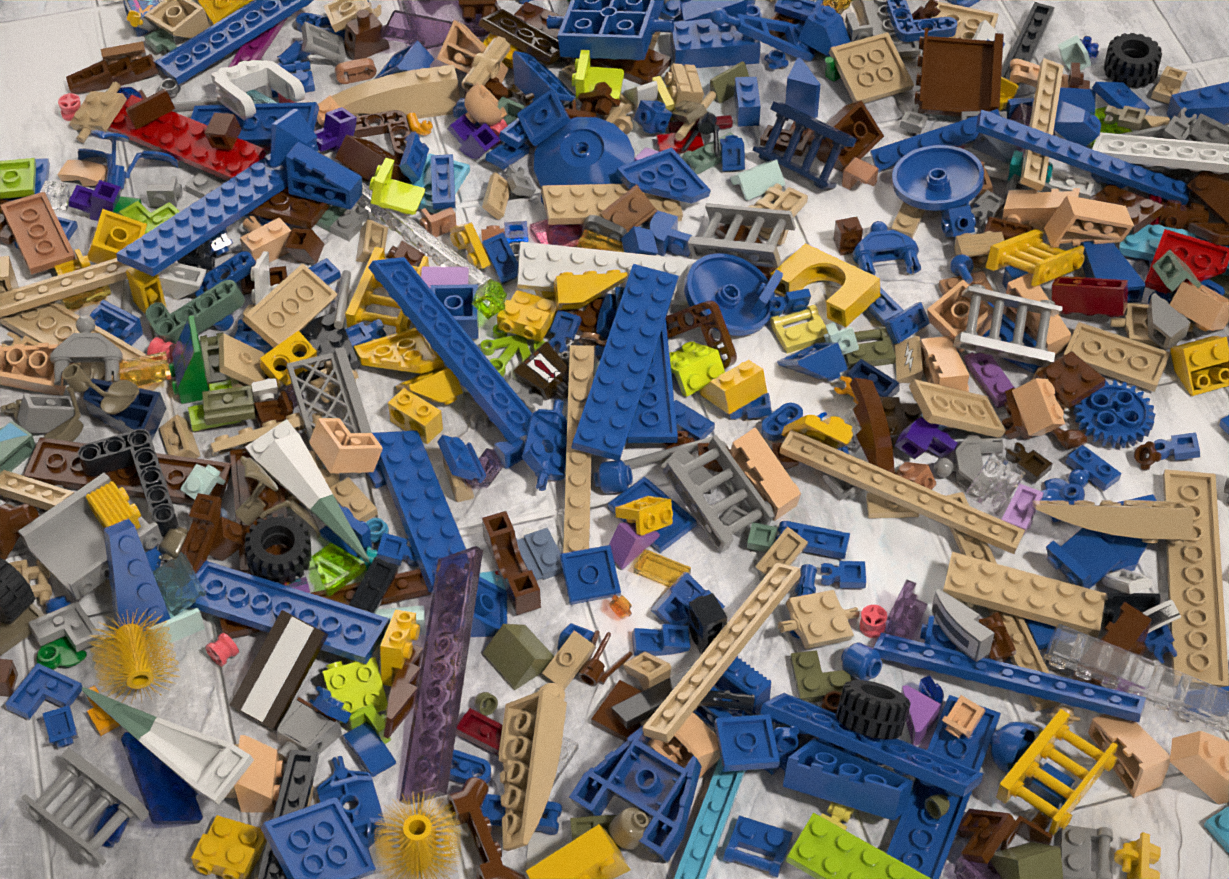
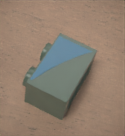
[0,420,36,472]

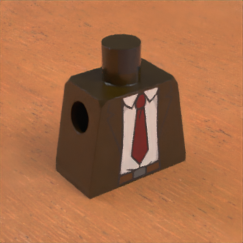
[513,341,569,400]

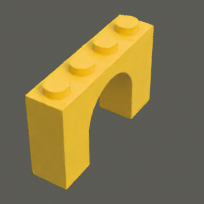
[770,243,881,328]

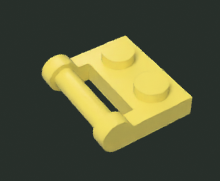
[770,305,828,354]

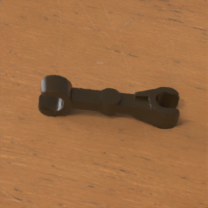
[507,84,535,107]

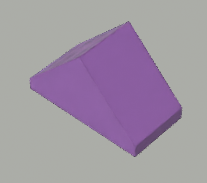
[609,522,660,570]
[901,685,941,746]

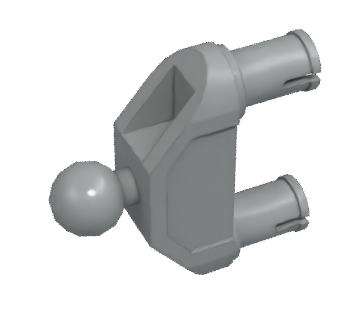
[50,315,123,386]
[934,435,1011,497]

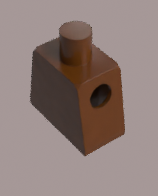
[344,9,390,60]

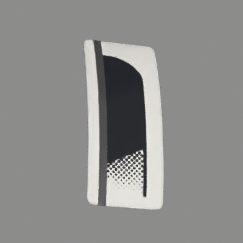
[1143,600,1181,633]

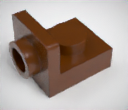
[1068,62,1090,89]

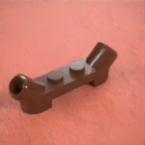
[0,503,39,560]
[447,777,526,879]

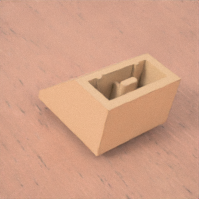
[648,712,721,778]

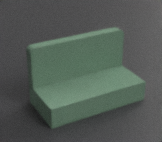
[1152,250,1202,292]

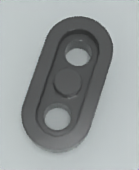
[582,215,627,247]

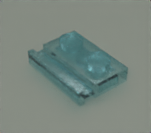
[153,552,206,616]

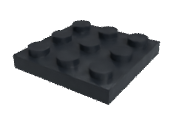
[282,311,360,392]

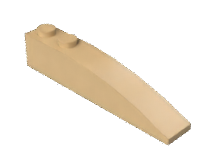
[331,65,460,119]
[1032,500,1194,544]
[499,690,567,851]

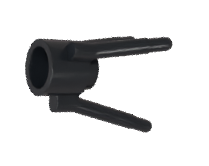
[682,112,720,157]

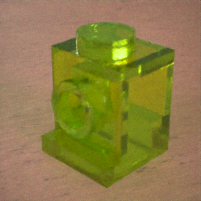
[472,278,507,319]

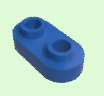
[761,402,803,441]
[438,749,492,784]

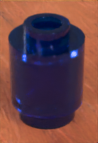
[93,803,131,848]

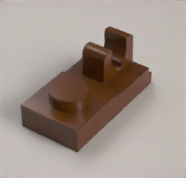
[1002,387,1032,440]

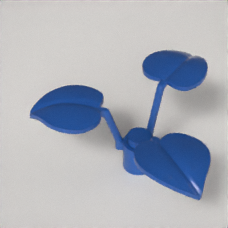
[78,130,178,190]

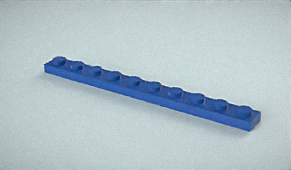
[976,110,1189,205]
[873,632,1146,722]

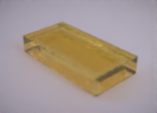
[633,549,691,587]

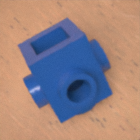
[633,100,672,134]
[940,205,976,240]

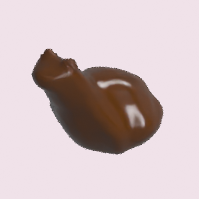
[1049,427,1087,449]

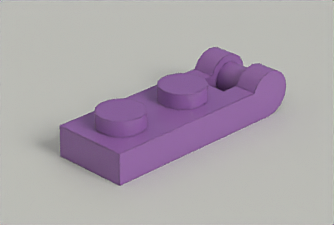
[964,352,1015,408]

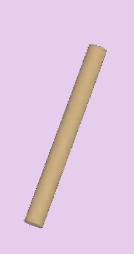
[675,91,716,141]

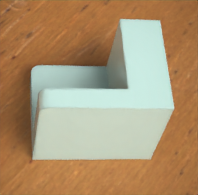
[1058,35,1091,71]

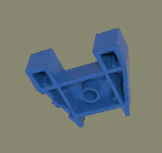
[569,726,702,863]

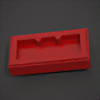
[656,131,704,154]

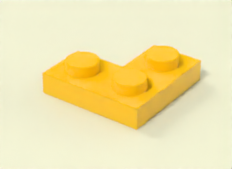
[449,222,491,270]

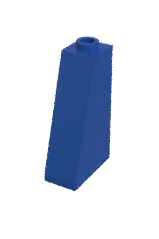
[1075,241,1146,303]

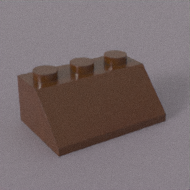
[807,100,884,173]
[335,134,410,183]

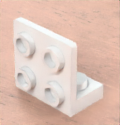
[251,251,279,305]

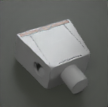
[277,696,342,764]

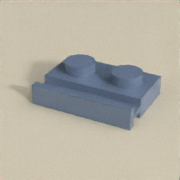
[516,527,563,580]

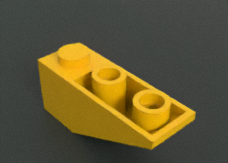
[554,270,627,310]

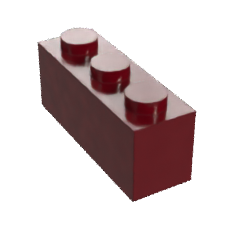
[1052,276,1128,317]

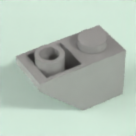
[1147,293,1191,351]

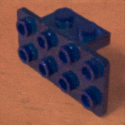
[121,732,203,825]

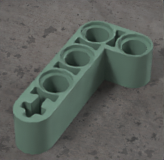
[145,280,245,344]

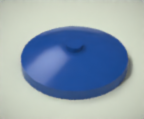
[892,145,984,211]
[684,253,775,336]

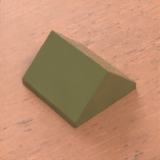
[483,624,555,690]
[990,842,1063,879]

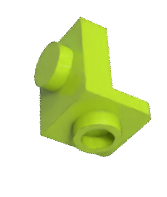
[349,704,391,744]

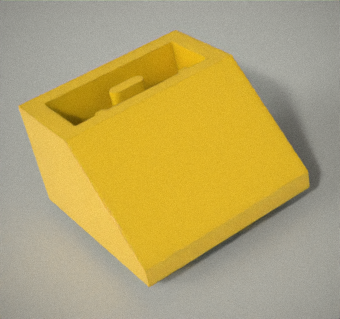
[1170,336,1229,396]

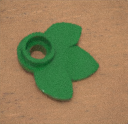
[36,636,87,669]

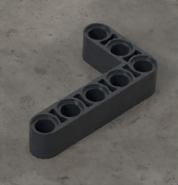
[78,429,178,537]

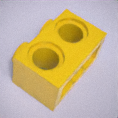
[260,330,317,389]
[388,388,443,444]

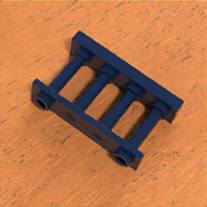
[752,101,857,190]

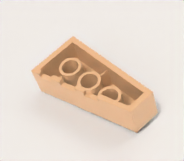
[0,342,74,396]

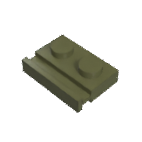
[202,385,255,425]

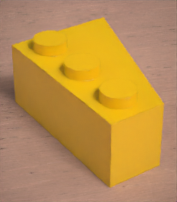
[526,824,631,879]

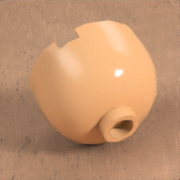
[464,82,507,126]

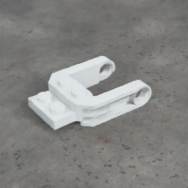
[211,60,305,120]

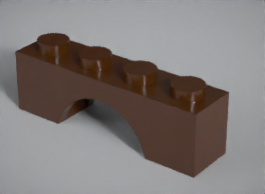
[482,511,541,615]

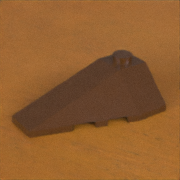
[1187,170,1229,224]

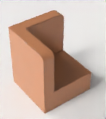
[842,157,879,190]

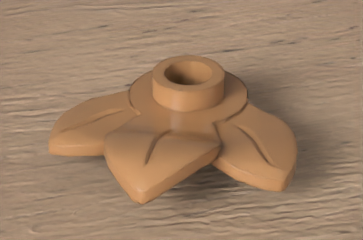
[578,332,607,350]

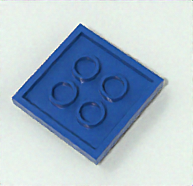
[261,797,376,879]

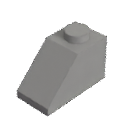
[17,394,75,434]

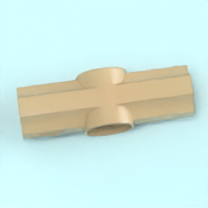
[461,36,510,92]

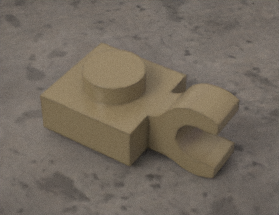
[1104,106,1146,131]

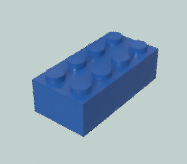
[670,19,761,68]

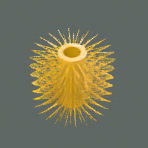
[88,608,180,704]
[374,792,461,879]

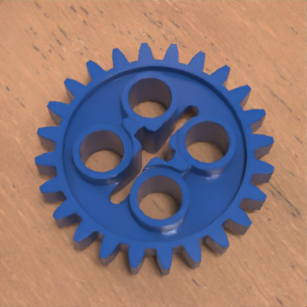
[1073,380,1156,448]

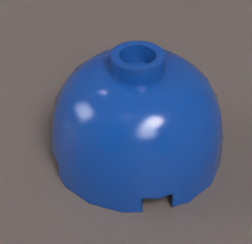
[990,722,1042,774]

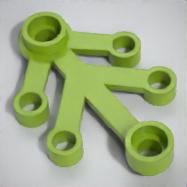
[480,324,545,377]

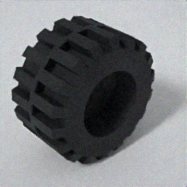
[1104,33,1162,88]
[245,514,312,585]
[0,558,35,624]
[835,680,911,739]

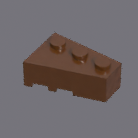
[1072,602,1152,689]

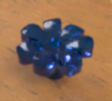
[1080,36,1099,58]

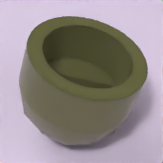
[474,692,498,715]
[925,794,950,819]

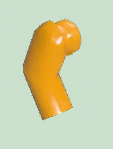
[406,113,433,136]

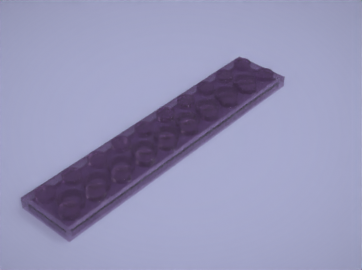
[399,546,483,805]

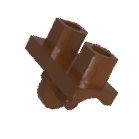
[458,0,501,23]
[578,82,621,116]
[979,612,1016,662]

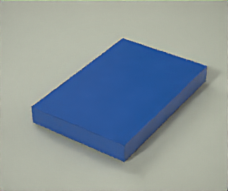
[608,476,697,553]

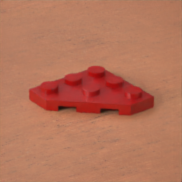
[1145,229,1229,294]

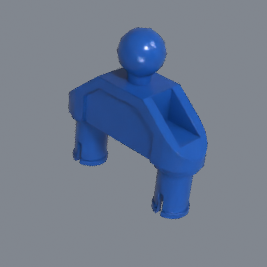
[852,221,921,275]

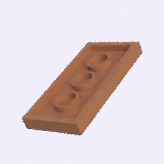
[0,191,76,275]

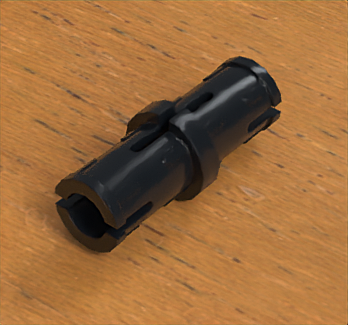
[698,689,755,712]

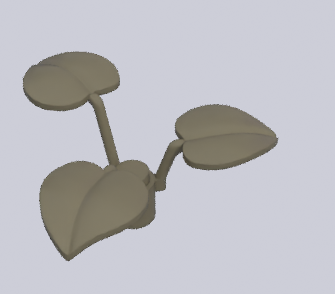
[44,362,139,441]
[235,456,320,538]

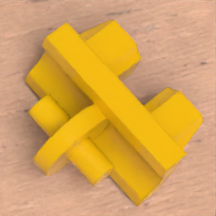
[1114,832,1161,879]

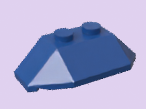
[512,51,576,105]

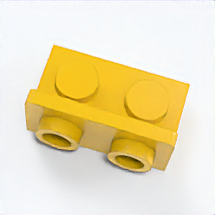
[615,496,673,535]

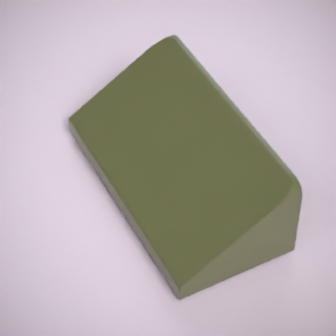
[710,61,749,104]

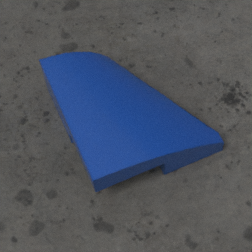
[650,572,725,625]

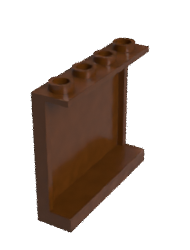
[914,28,1004,117]

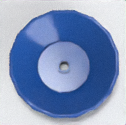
[533,117,635,187]

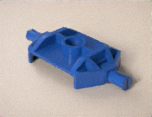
[522,399,567,491]
[317,756,387,862]

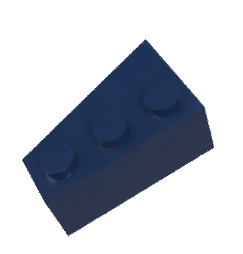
[83,378,167,440]

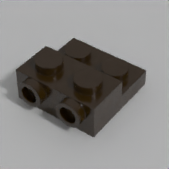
[880,397,922,448]

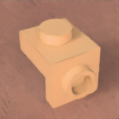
[942,695,986,739]

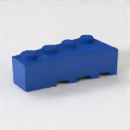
[1167,82,1229,125]
[104,518,171,632]
[783,738,913,820]

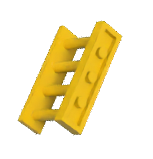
[986,229,1085,286]
[345,247,429,333]
[996,709,1118,835]

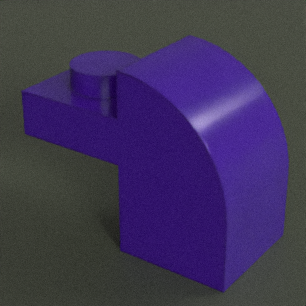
[314,107,357,153]
[447,114,500,159]
[68,180,121,221]
[894,417,957,460]

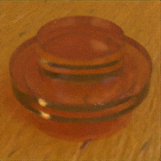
[608,595,632,619]

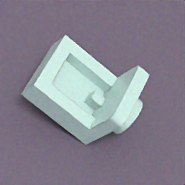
[824,322,859,355]
[180,464,226,499]

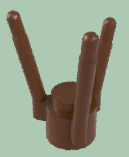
[578,630,633,686]

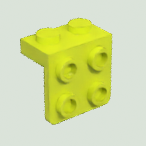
[572,50,624,99]
[369,158,425,215]
[669,341,725,397]
[322,657,388,723]

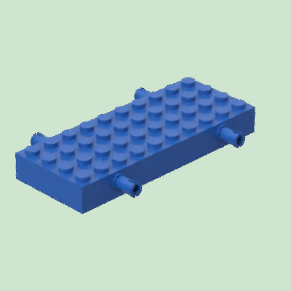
[547,0,674,60]

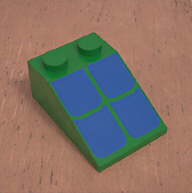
[169,315,209,404]

